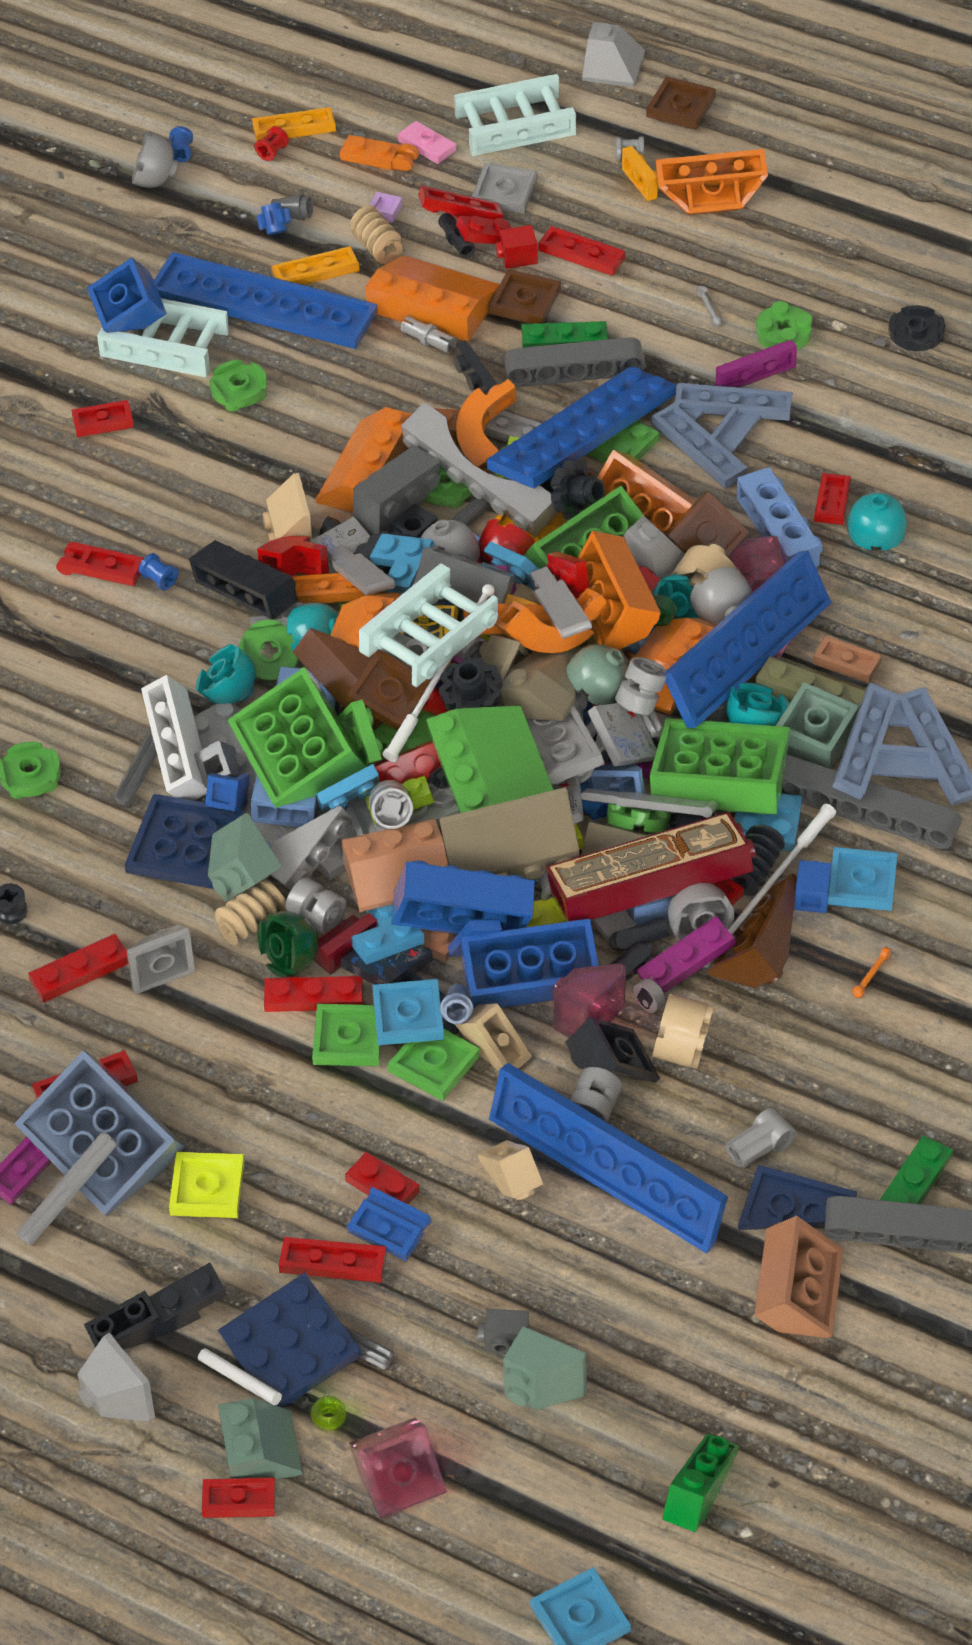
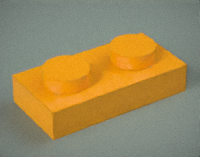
[622,145,658,201]

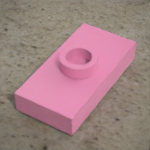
[398,121,456,164]

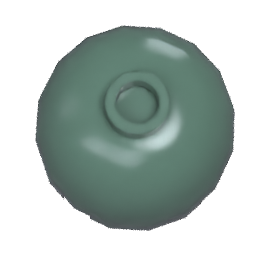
[566,644,627,705]

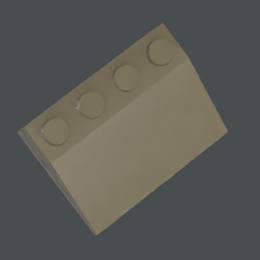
[439,787,580,880]

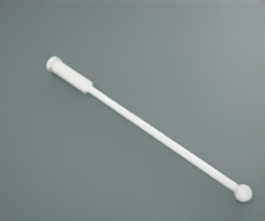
[382,584,494,762]
[704,804,836,968]

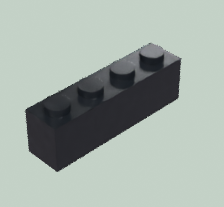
[189,540,299,620]

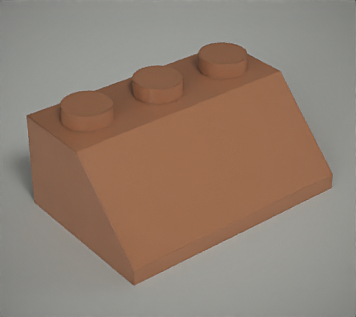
[342,819,448,912]
[754,1216,843,1338]

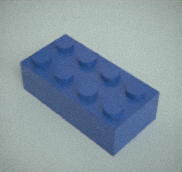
[391,861,535,934]
[461,919,601,1009]

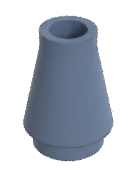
[440,984,473,1024]

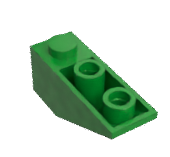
[662,1433,740,1533]

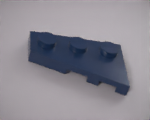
[738,1165,857,1230]

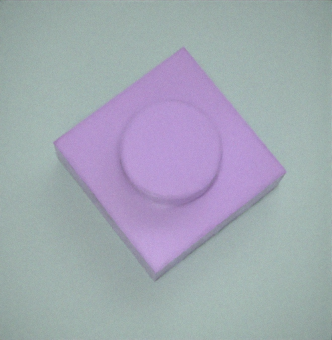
[370,192,403,223]

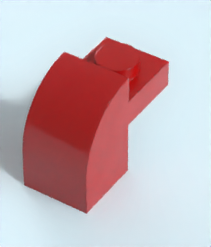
[257,536,329,577]

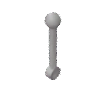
[696,286,723,326]

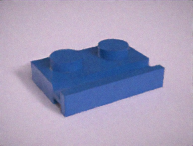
[347,1187,432,1262]

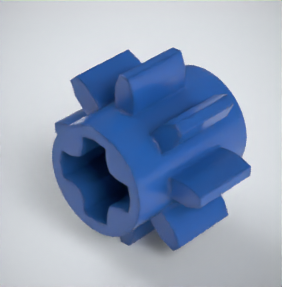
[256,203,292,235]

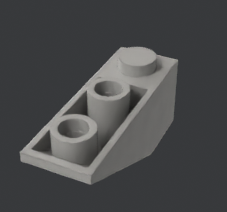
[269,806,353,891]

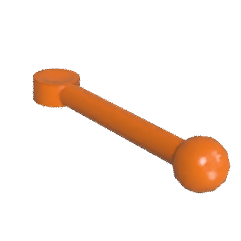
[852,946,892,998]

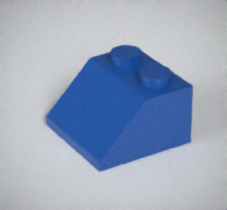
[87,258,167,333]

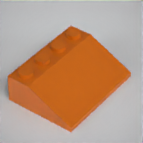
[365,255,500,343]

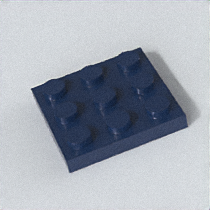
[125,793,244,889]
[217,1272,362,1408]

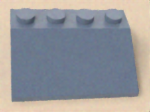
[14,1050,186,1216]

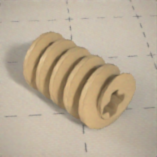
[350,205,403,264]
[215,880,286,946]

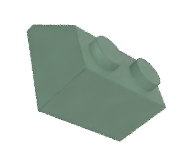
[776,682,859,769]
[208,813,282,902]
[503,1326,587,1410]
[218,1398,302,1480]

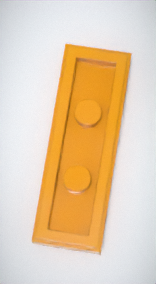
[252,107,336,142]
[271,246,360,285]

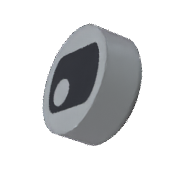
[633,979,665,1013]

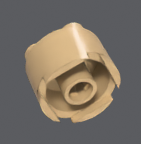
[671,544,741,587]
[652,994,714,1069]

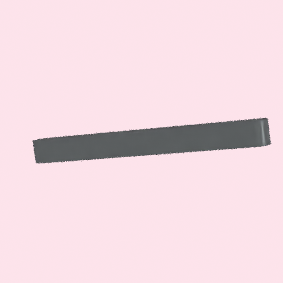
[652,712,962,849]

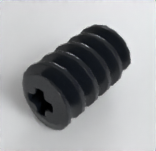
[730,825,785,896]

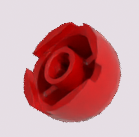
[478,519,535,565]

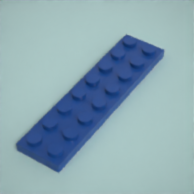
[154,252,378,349]
[487,366,676,489]
[662,550,831,728]
[489,1063,728,1254]

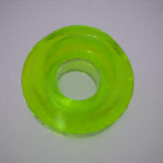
[311,1396,346,1431]

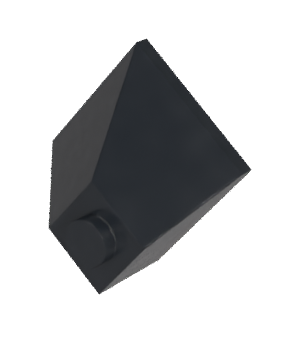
[565,1016,660,1083]

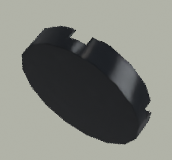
[888,305,946,351]

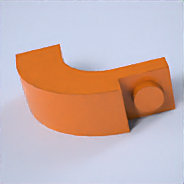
[456,379,517,474]
[494,588,607,653]

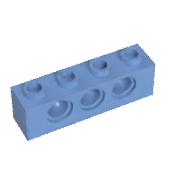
[737,467,823,567]

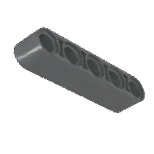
[503,337,646,387]
[824,1196,972,1254]

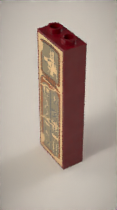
[546,812,756,922]

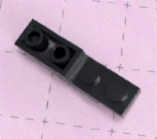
[84,1263,228,1349]

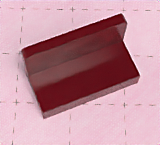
[314,913,377,975]

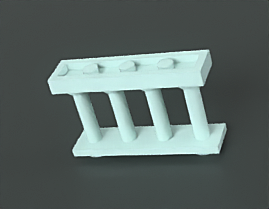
[454,74,576,156]
[97,298,229,377]
[359,563,498,687]

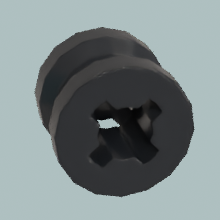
[0,883,28,924]

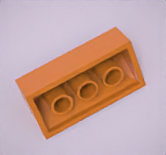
[316,407,412,513]
[597,450,696,538]
[578,531,661,650]

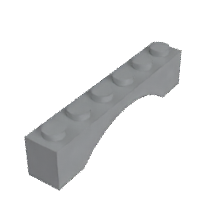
[401,402,558,537]

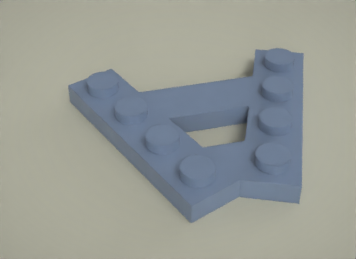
[652,383,793,489]
[832,682,972,806]

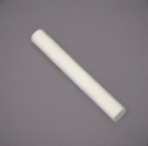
[198,1348,282,1405]

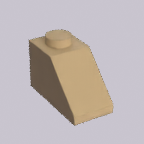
[455,1003,532,1071]
[477,1140,543,1200]

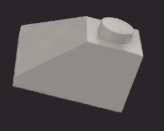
[582,22,645,88]
[623,516,685,578]
[127,925,195,994]
[77,1333,155,1422]

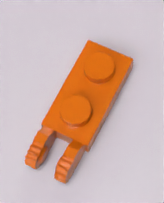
[340,135,419,172]

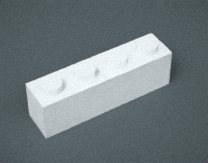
[141,675,207,801]

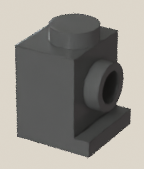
[194,740,241,788]
[478,1308,529,1354]

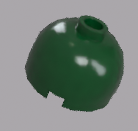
[257,911,319,978]

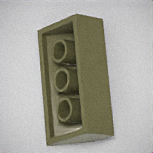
[756,657,866,707]

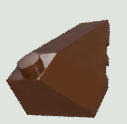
[293,628,383,732]
[707,873,797,988]

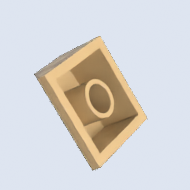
[262,473,312,542]

